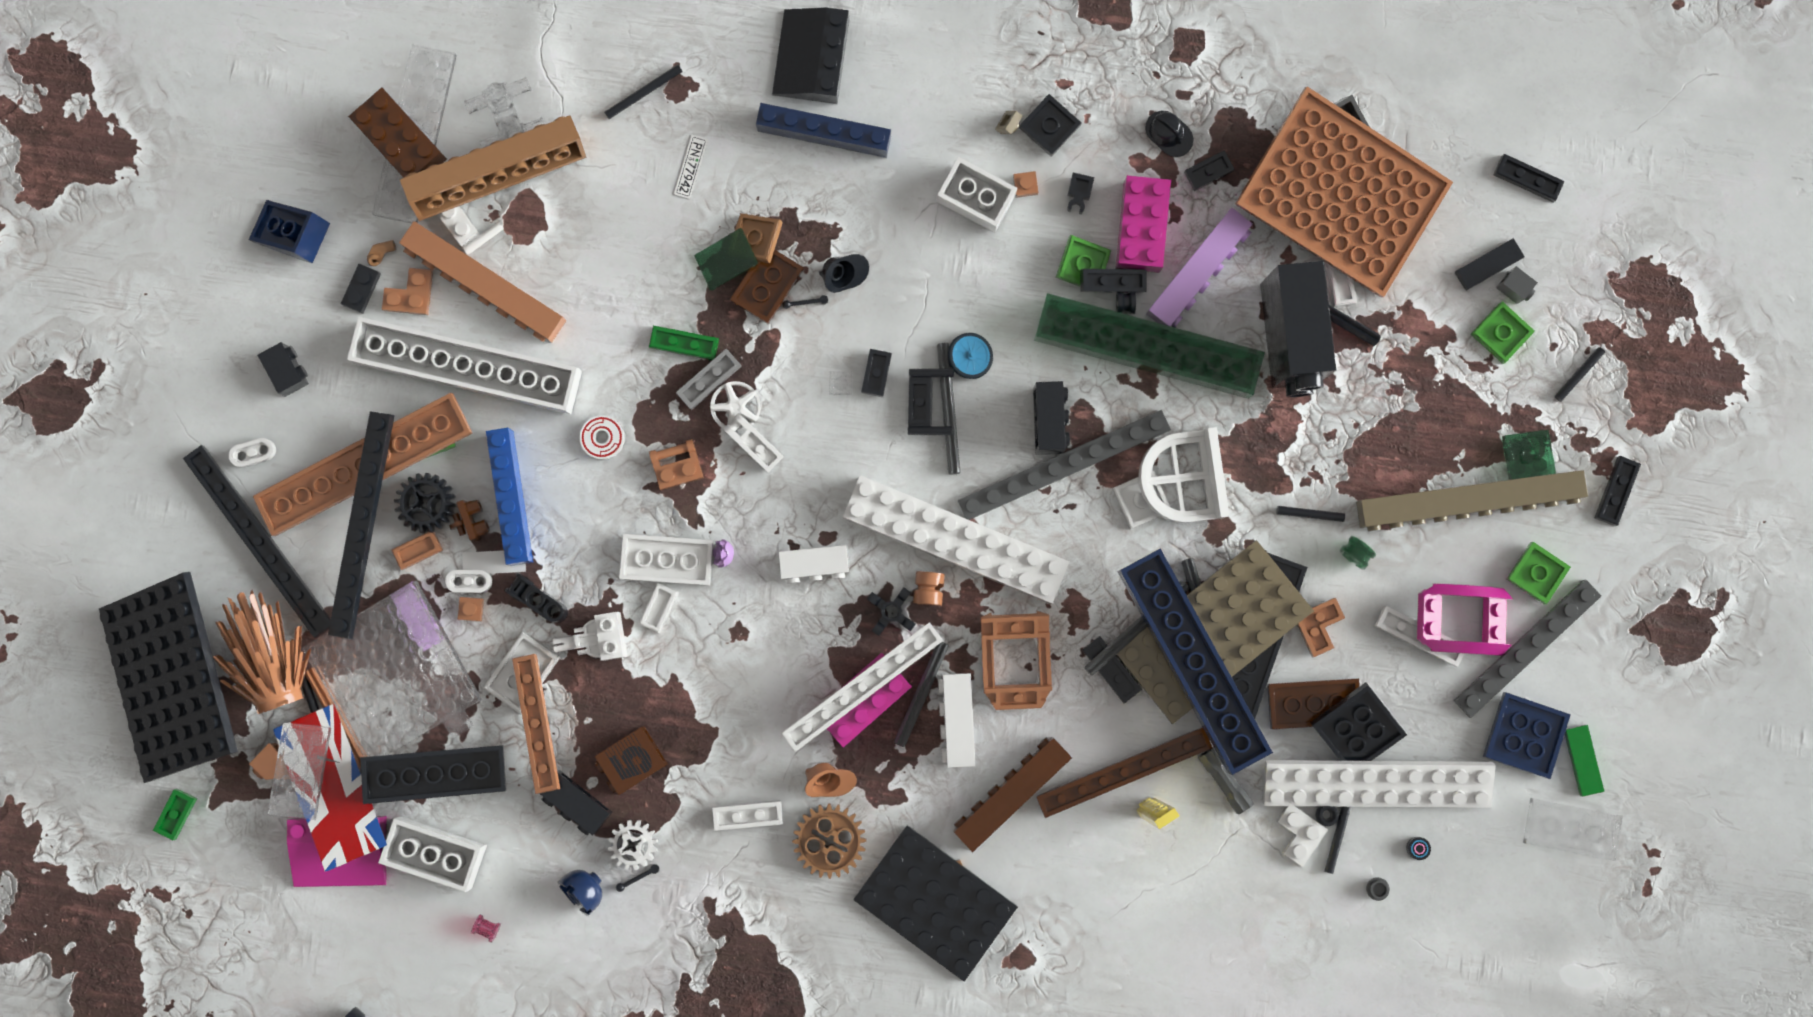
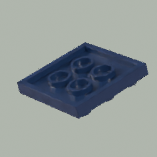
[1483,692,1571,779]

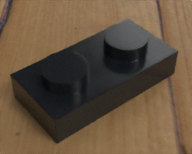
[1184,150,1235,191]
[341,263,381,314]
[861,349,892,397]

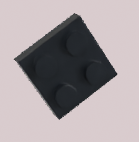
[1019,94,1082,157]

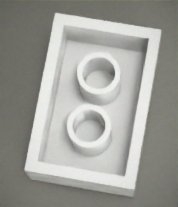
[937,157,1017,233]

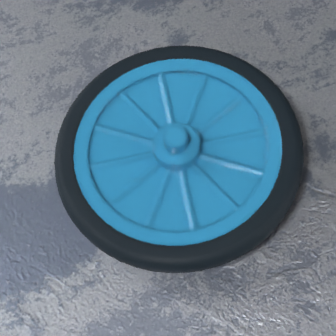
[948,333,993,379]

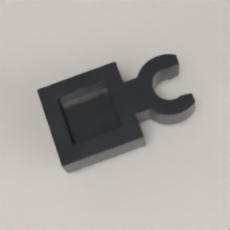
[1067,172,1095,215]

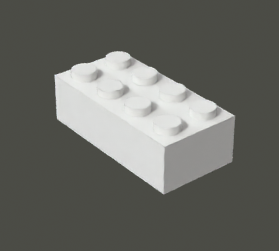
[938,673,975,768]
[378,817,487,892]

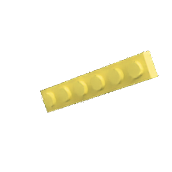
[1136,797,1179,829]

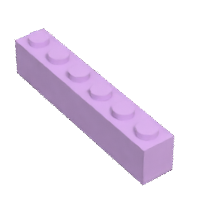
[1146,208,1252,331]

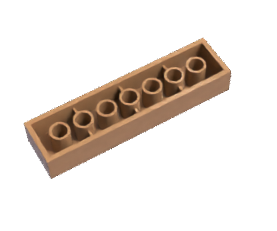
[400,115,587,221]

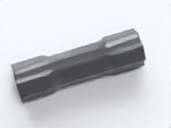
[1198,747,1254,815]

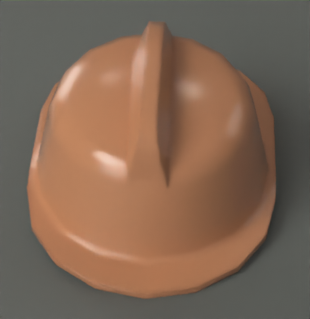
[805,763,857,797]

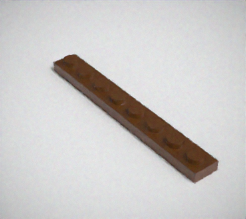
[1036,727,1213,818]

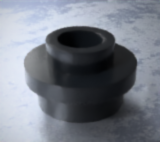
[1315,806,1339,826]

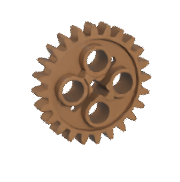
[792,803,867,879]

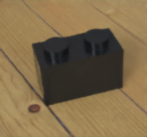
[257,342,309,397]

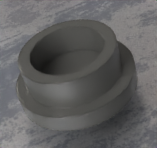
[1366,877,1390,901]

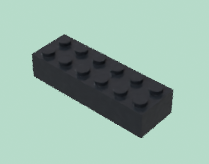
[360,745,506,804]

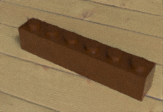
[953,737,1072,853]

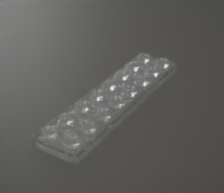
[372,44,457,224]

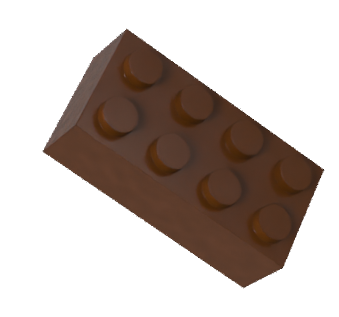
[348,87,447,178]

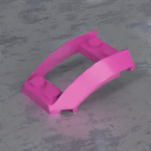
[1417,584,1513,656]

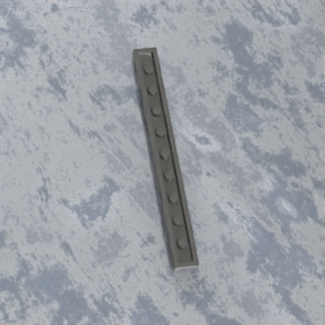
[958,410,1171,520]

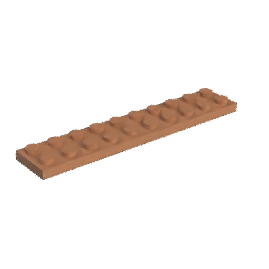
[253,393,473,536]

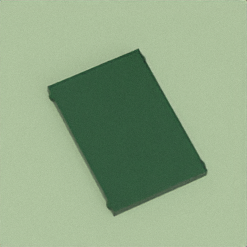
[694,228,758,291]

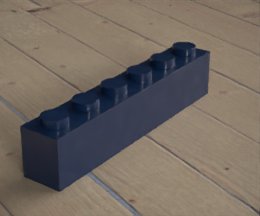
[756,103,891,158]

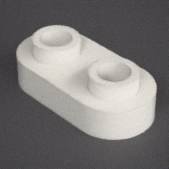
[229,438,276,468]
[445,570,492,593]

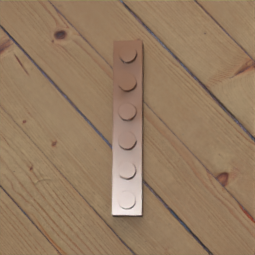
[512,654,560,794]

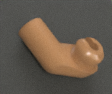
[367,240,396,266]

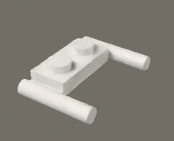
[437,206,504,255]

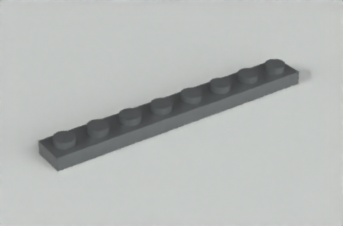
[1454,580,1602,718]

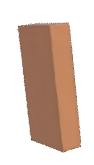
[392,532,443,570]

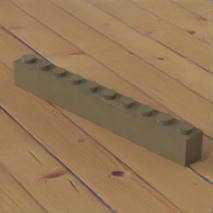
[1356,470,1588,532]

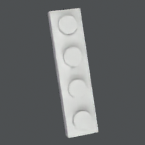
[1375,606,1465,667]

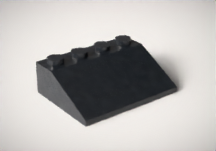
[772,7,849,104]

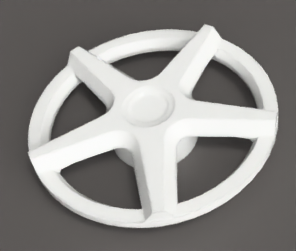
[710,381,761,432]

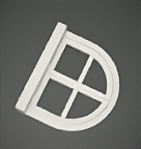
[1139,427,1229,523]

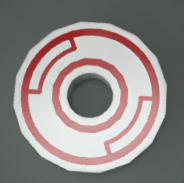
[580,415,625,460]

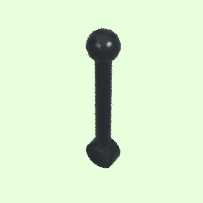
[782,295,828,309]
[616,864,660,892]

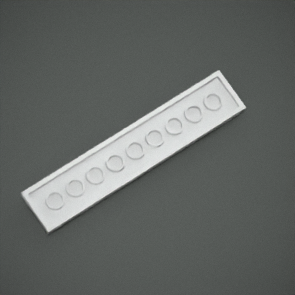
[1263,760,1496,808]

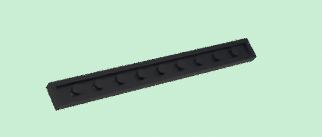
[328,411,394,639]
[183,445,331,638]

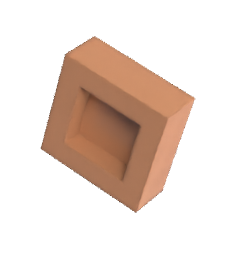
[1013,171,1039,198]
[458,597,484,621]

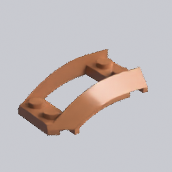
[981,610,1052,710]

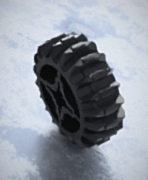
[394,473,456,534]

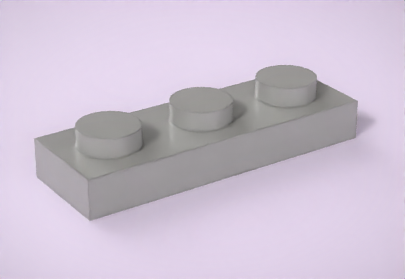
[676,349,742,410]

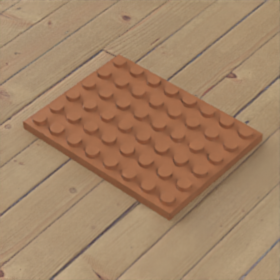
[1235,86,1453,297]

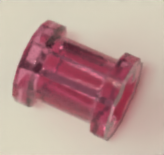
[471,914,501,943]

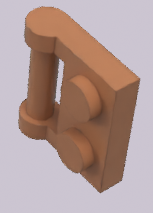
[649,439,704,490]

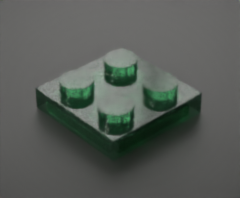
[1502,429,1556,480]

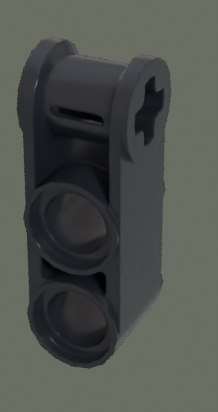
[504,572,568,623]

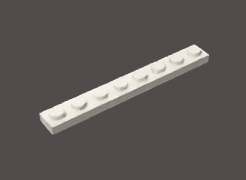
[782,622,943,752]

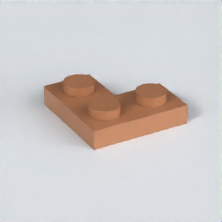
[382,268,433,315]
[1297,598,1345,657]

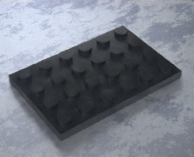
[853,825,1018,982]

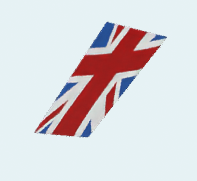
[273,704,387,872]

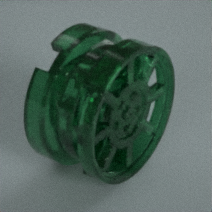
[1339,536,1376,570]

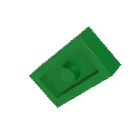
[153,789,197,841]

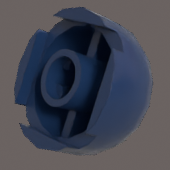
[558,870,602,916]

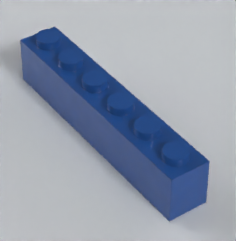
[486,427,534,566]

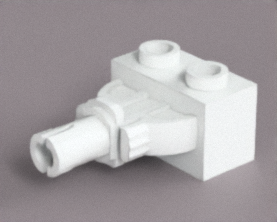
[553,612,627,661]

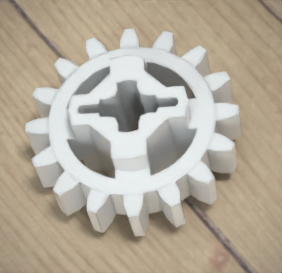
[608,820,658,870]

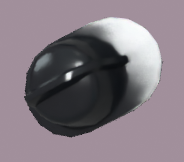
[1145,111,1194,157]
[819,254,870,293]

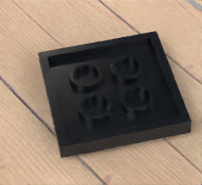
[1310,682,1407,761]

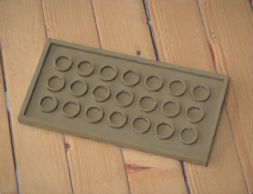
[1117,540,1314,724]

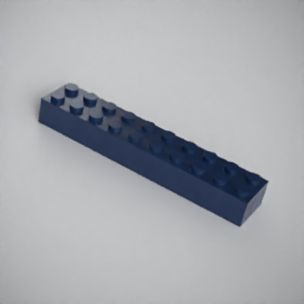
[1117,548,1273,775]

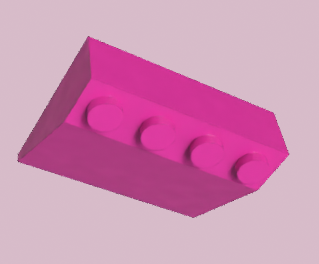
[287,816,387,887]

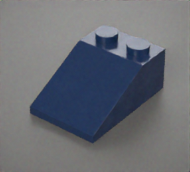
[249,200,330,263]

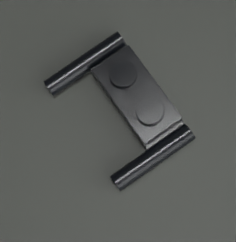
[908,368,954,435]

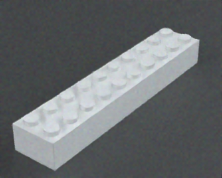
[347,317,582,414]
[843,475,1070,604]

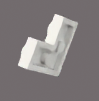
[1276,805,1328,867]

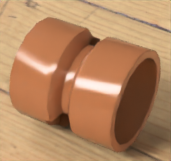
[913,571,945,606]

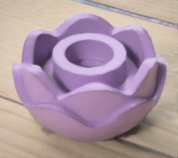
[713,539,734,568]

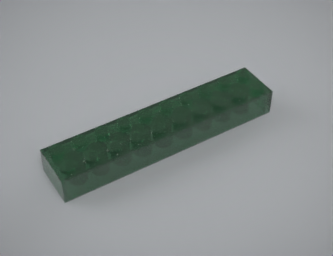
[1034,293,1265,399]

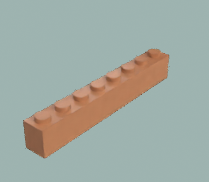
[399,221,566,343]

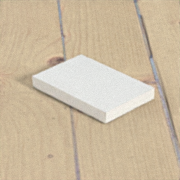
[483,632,560,714]

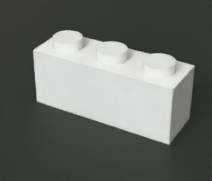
[779,545,849,584]

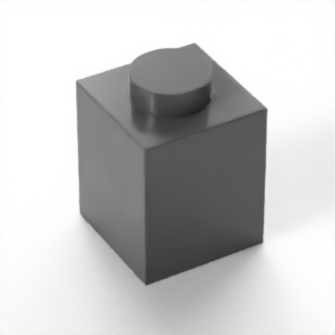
[1496,266,1538,304]

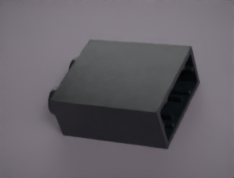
[1260,261,1336,398]

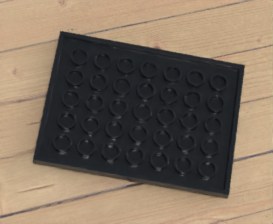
[99,572,238,783]

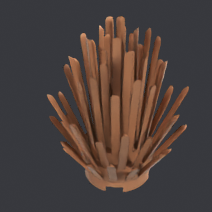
[213,590,311,714]

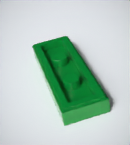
[649,325,719,360]
[1565,725,1605,797]

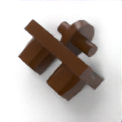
[449,500,490,542]

